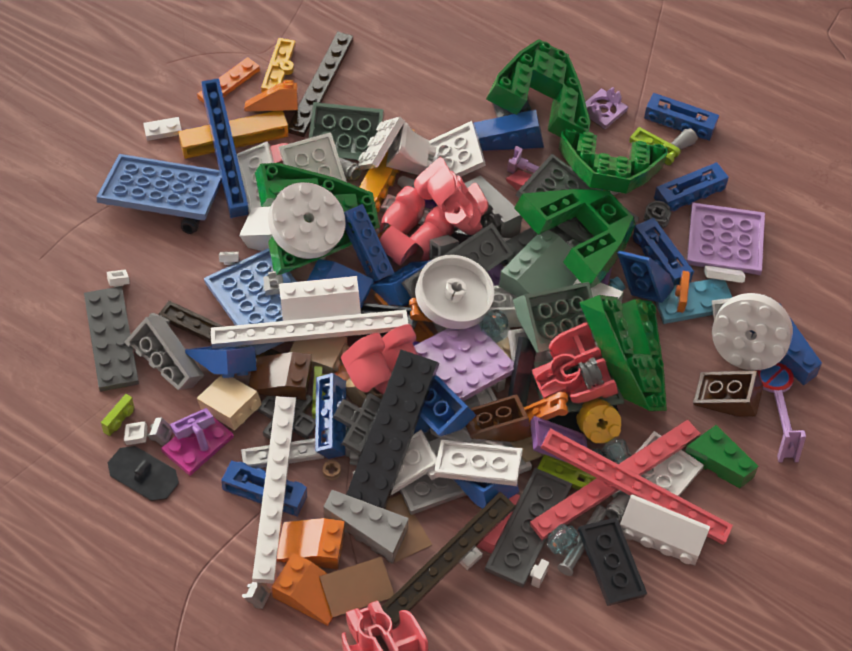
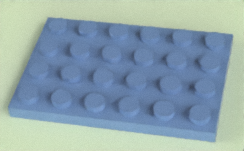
[97,154,222,220]
[204,248,297,355]

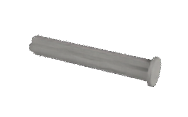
[558,505,607,576]

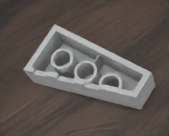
[465,175,522,238]
[124,315,204,390]
[324,490,409,564]

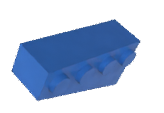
[473,110,544,151]
[750,303,822,386]

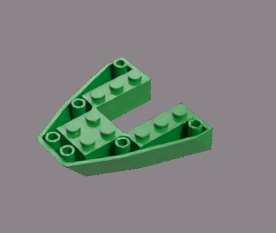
[486,39,591,137]
[558,128,667,194]
[255,163,380,275]
[514,189,636,288]
[579,295,667,411]

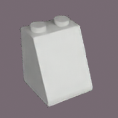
[239,207,272,251]

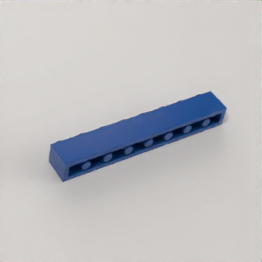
[201,78,248,218]

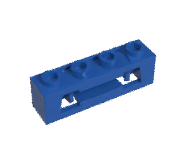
[644,93,719,141]
[654,162,729,211]
[344,204,394,282]
[633,218,694,286]
[315,373,346,459]
[221,460,307,517]

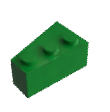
[685,425,759,489]

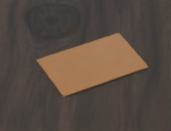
[386,494,432,562]
[319,556,394,617]

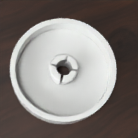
[268,183,345,259]
[415,255,494,329]
[712,293,793,370]

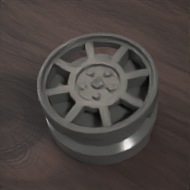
[644,201,671,230]
[578,357,604,389]

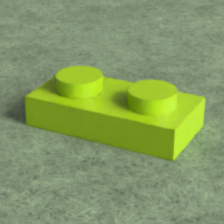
[101,394,135,436]

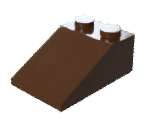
[248,352,312,400]
[693,371,763,417]
[466,394,532,442]

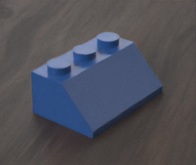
[372,260,431,307]
[420,374,476,437]

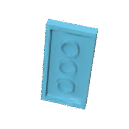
[655,279,733,324]

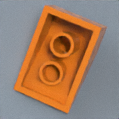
[244,80,298,111]
[277,518,345,570]
[272,553,333,626]

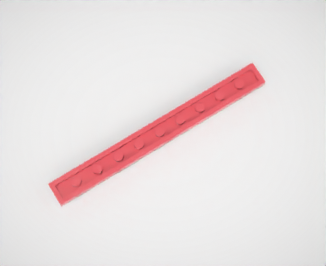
[530,420,701,540]
[540,428,733,545]

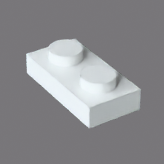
[143,117,182,141]

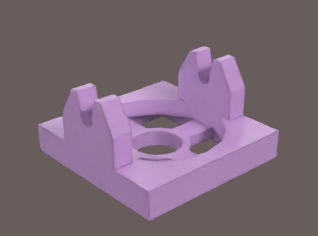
[585,87,628,129]

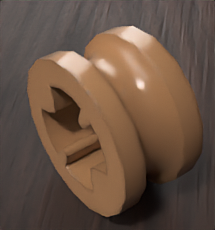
[323,460,341,480]

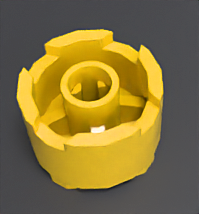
[577,398,621,443]

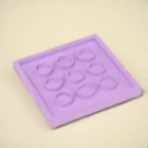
[687,202,765,275]
[414,324,514,401]

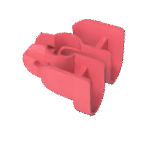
[414,158,488,235]
[379,186,455,266]
[532,322,618,403]
[341,324,417,395]
[342,600,428,651]

